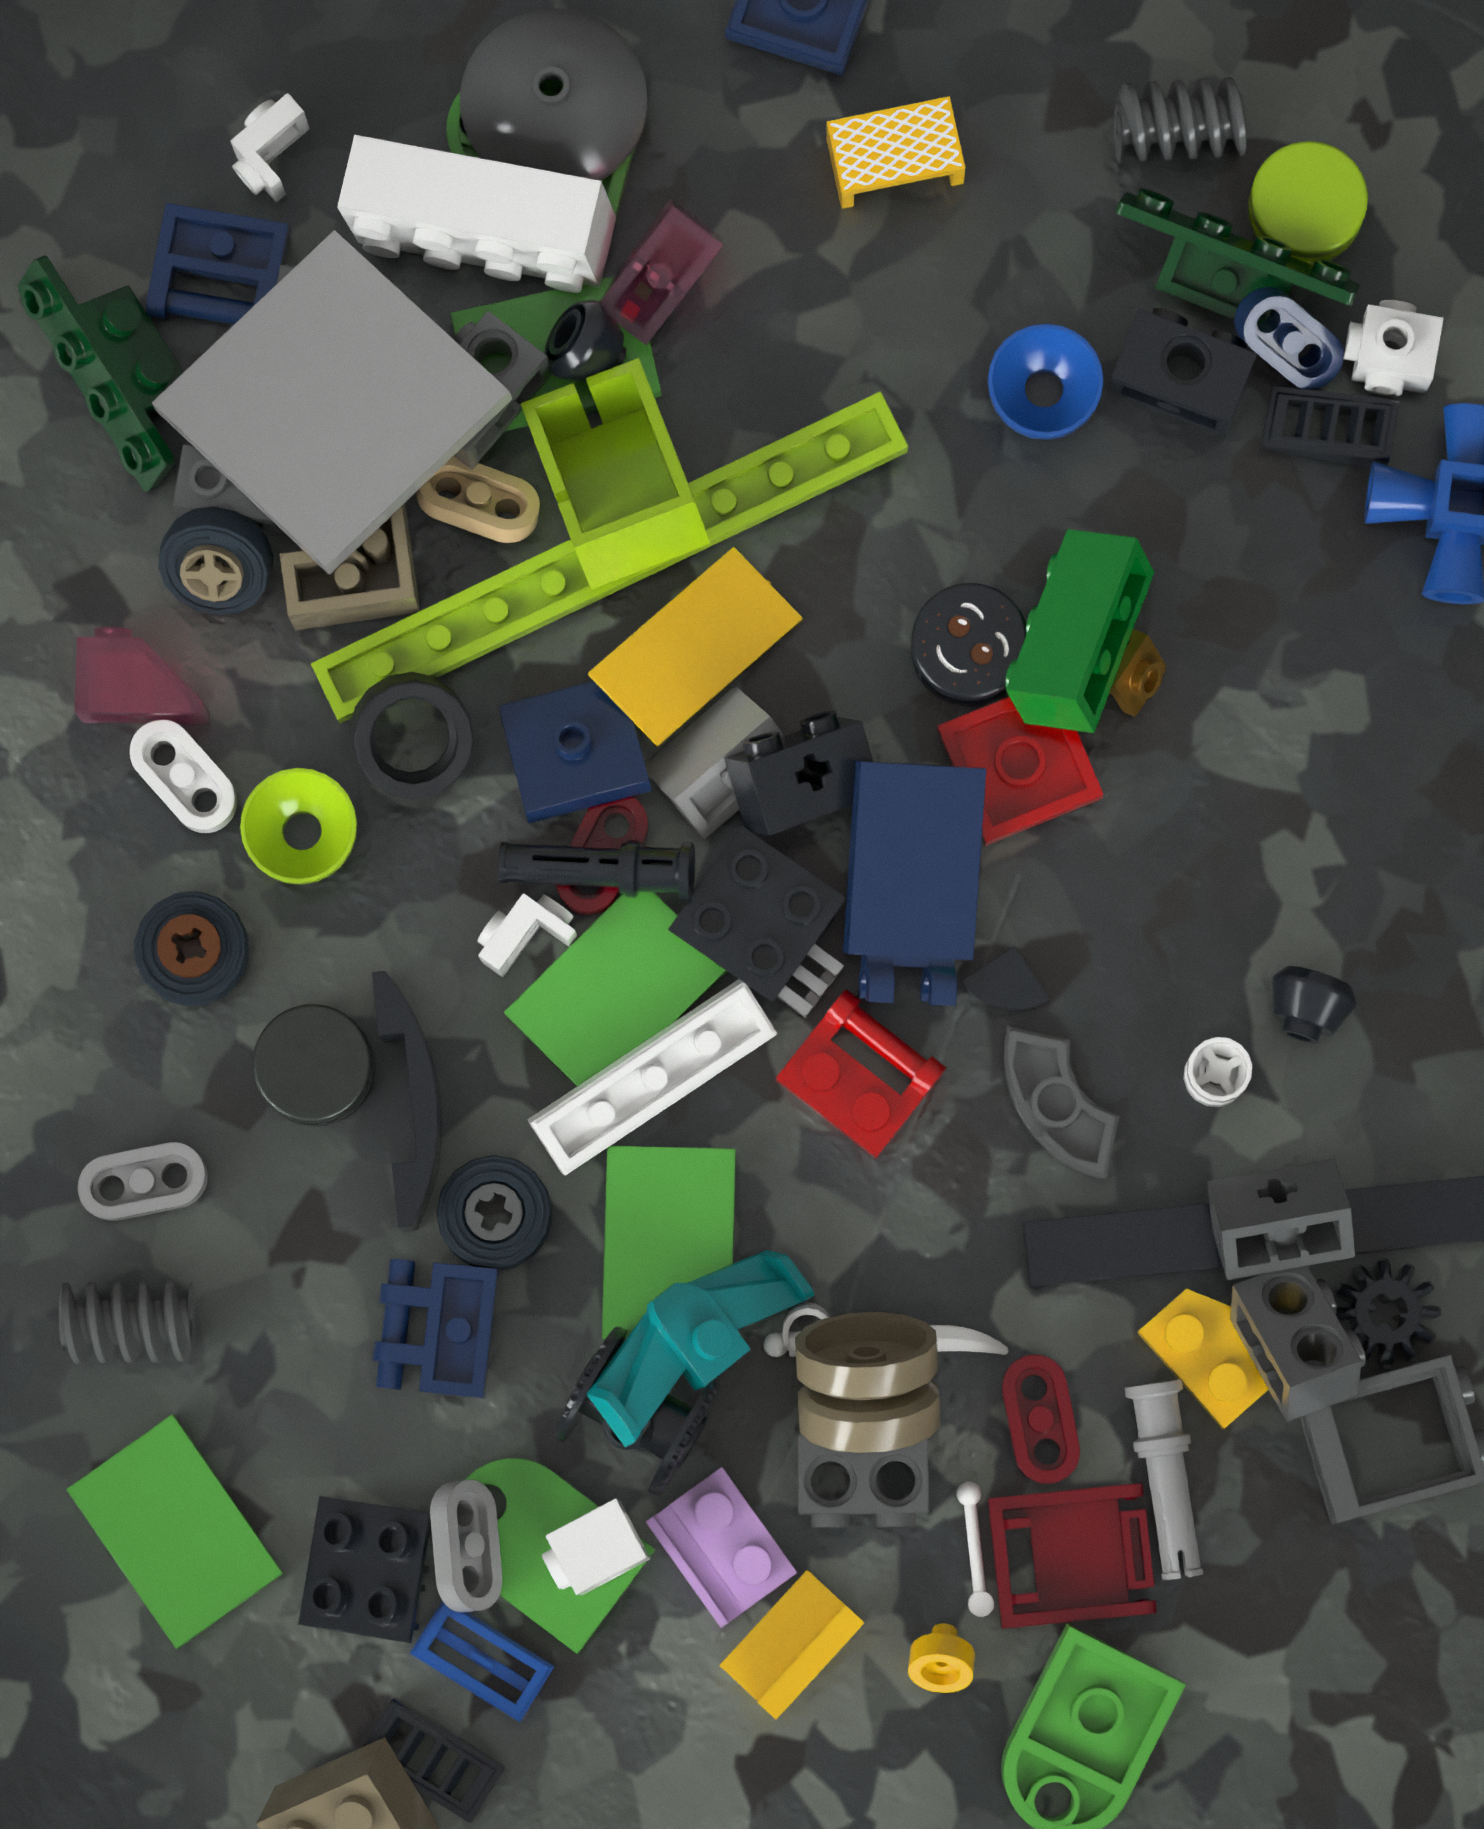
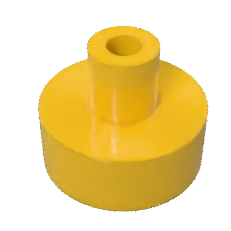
[908,1623,975,1693]

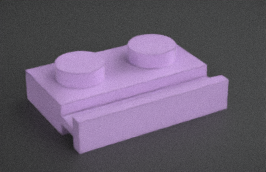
[646,1467,797,1628]

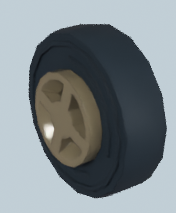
[158,506,274,615]

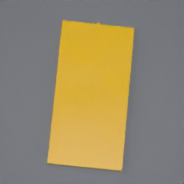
[588,547,803,747]

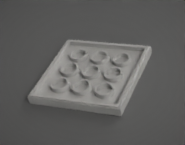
[152,230,512,575]

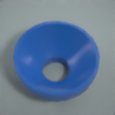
[988,324,1103,440]

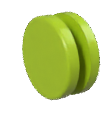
[1248,141,1368,265]

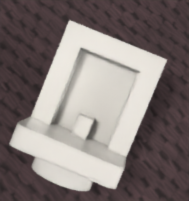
[230,93,310,203]
[477,893,578,978]

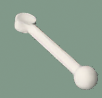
[956,1481,994,1617]

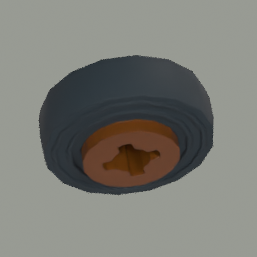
[134,891,249,1006]

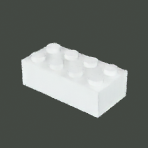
[337,135,616,293]

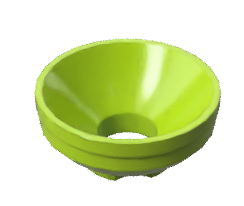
[240,768,357,884]

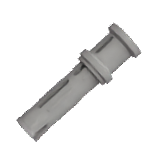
[1124,1379,1204,1580]

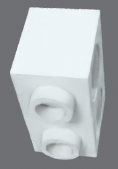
[541,1498,651,1596]

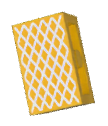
[826,96,965,209]

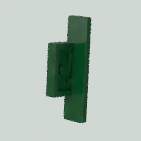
[1115,189,1360,324]
[17,255,184,492]

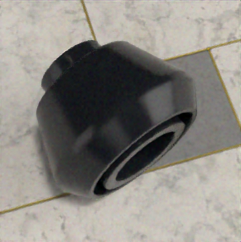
[544,300,626,383]
[1271,966,1357,1044]

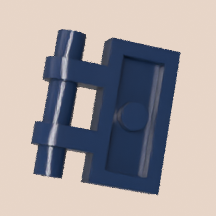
[372,1259,499,1399]

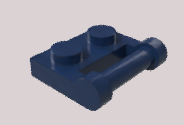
[146,203,291,324]

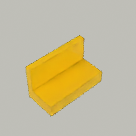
[719,1570,864,1720]

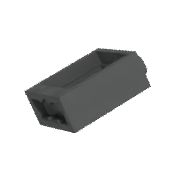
[1300,1355,1484,1524]

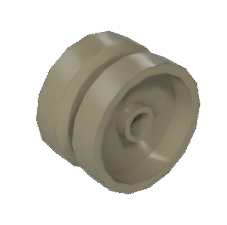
[795,1312,941,1453]

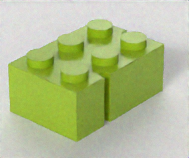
[520,358,711,590]

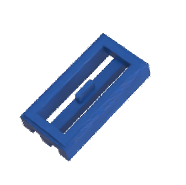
[410,1601,555,1722]

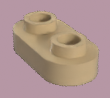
[416,456,540,543]

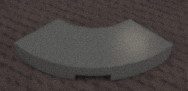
[1004,1026,1119,1180]

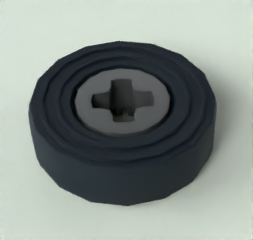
[436,1155,553,1271]

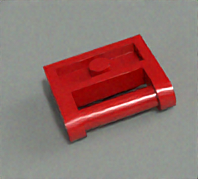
[775,989,947,1159]

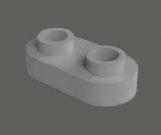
[78,1142,208,1221]
[430,1480,503,1612]

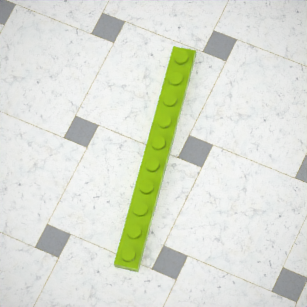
[310,391,909,724]

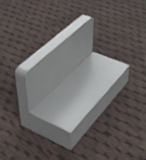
[645,687,784,840]

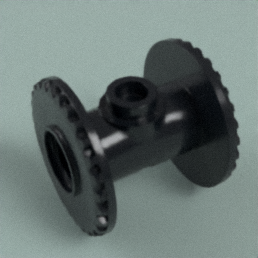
[554,1326,721,1496]

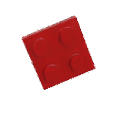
[937,697,1104,846]

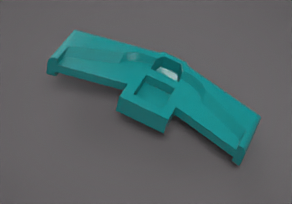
[587,1250,814,1447]

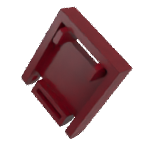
[987,1483,1157,1629]

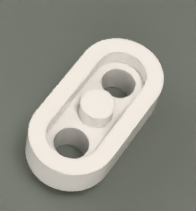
[130,720,237,833]

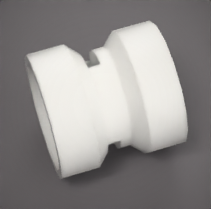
[1184,1037,1252,1107]

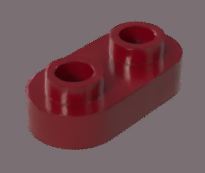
[556,797,649,915]
[1002,1355,1080,1484]

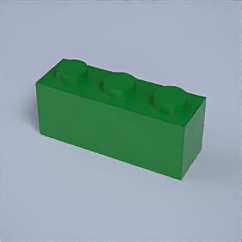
[1006,529,1155,733]

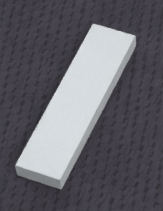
[527,979,777,1175]

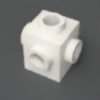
[1343,300,1443,396]

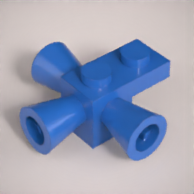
[1364,403,1484,604]

